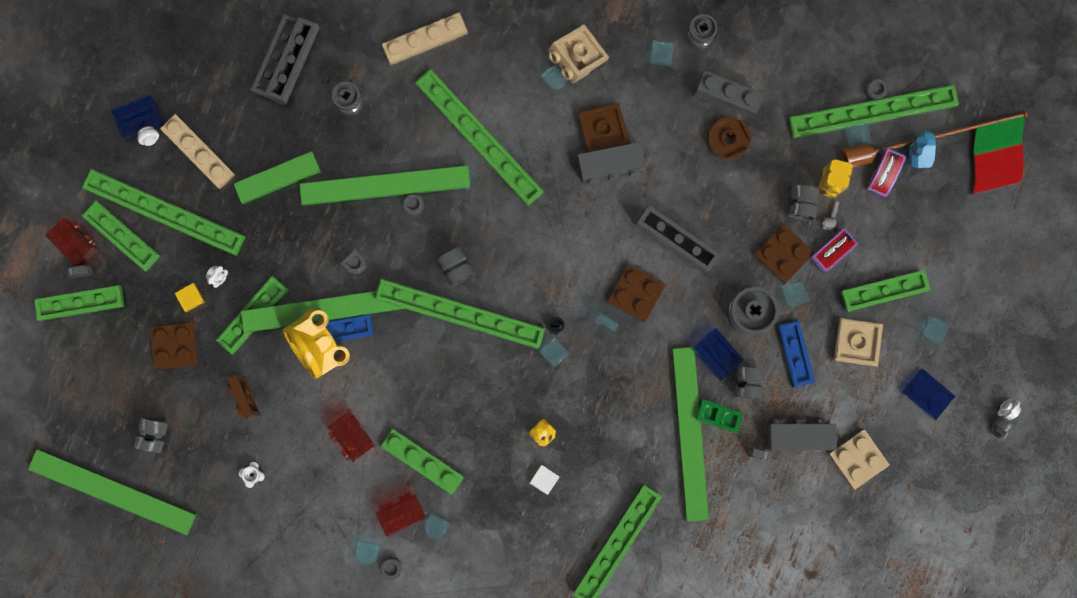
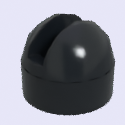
[548,317,565,335]

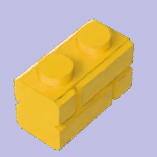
[819,159,853,198]

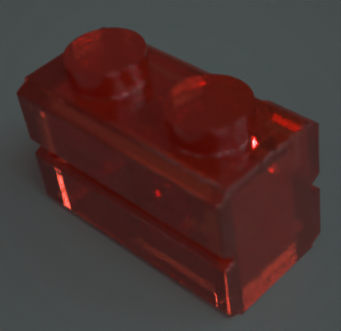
[45,218,98,266]
[328,412,376,462]
[376,492,428,537]

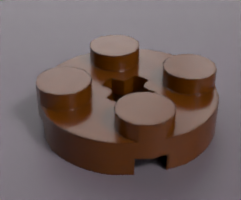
[708,117,751,160]

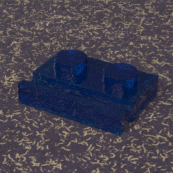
[111,95,163,140]
[692,328,744,381]
[901,368,956,420]

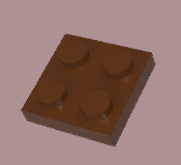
[578,103,630,152]
[754,224,815,284]
[608,264,666,323]
[150,323,199,370]
[227,375,261,419]

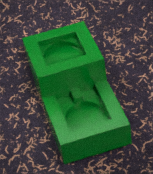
[696,399,743,434]

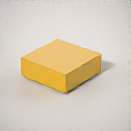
[175,283,205,312]

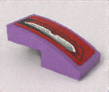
[866,148,906,197]
[811,228,858,274]

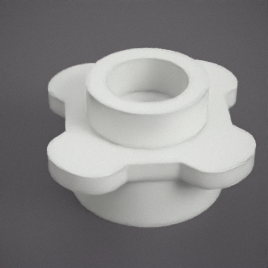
[206,266,228,288]
[998,399,1021,420]
[239,462,265,488]

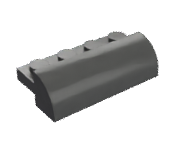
[251,14,320,105]

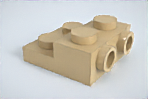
[548,25,609,84]

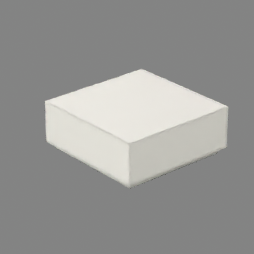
[530,465,560,495]

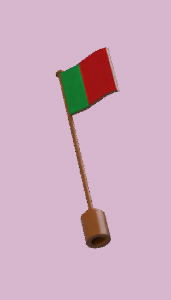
[841,110,1028,194]

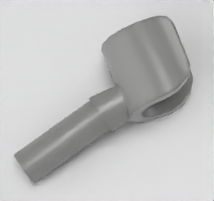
[822,201,839,230]

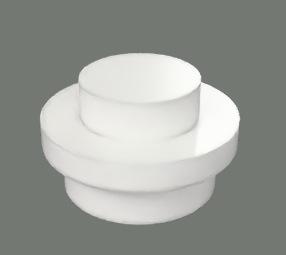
[138,127,159,146]

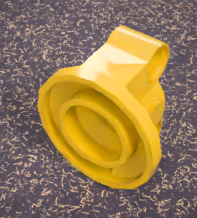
[282,308,350,379]

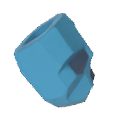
[909,131,936,168]

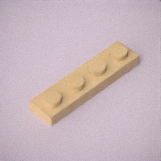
[382,12,468,65]
[160,114,235,189]

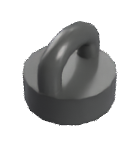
[991,416,1015,439]

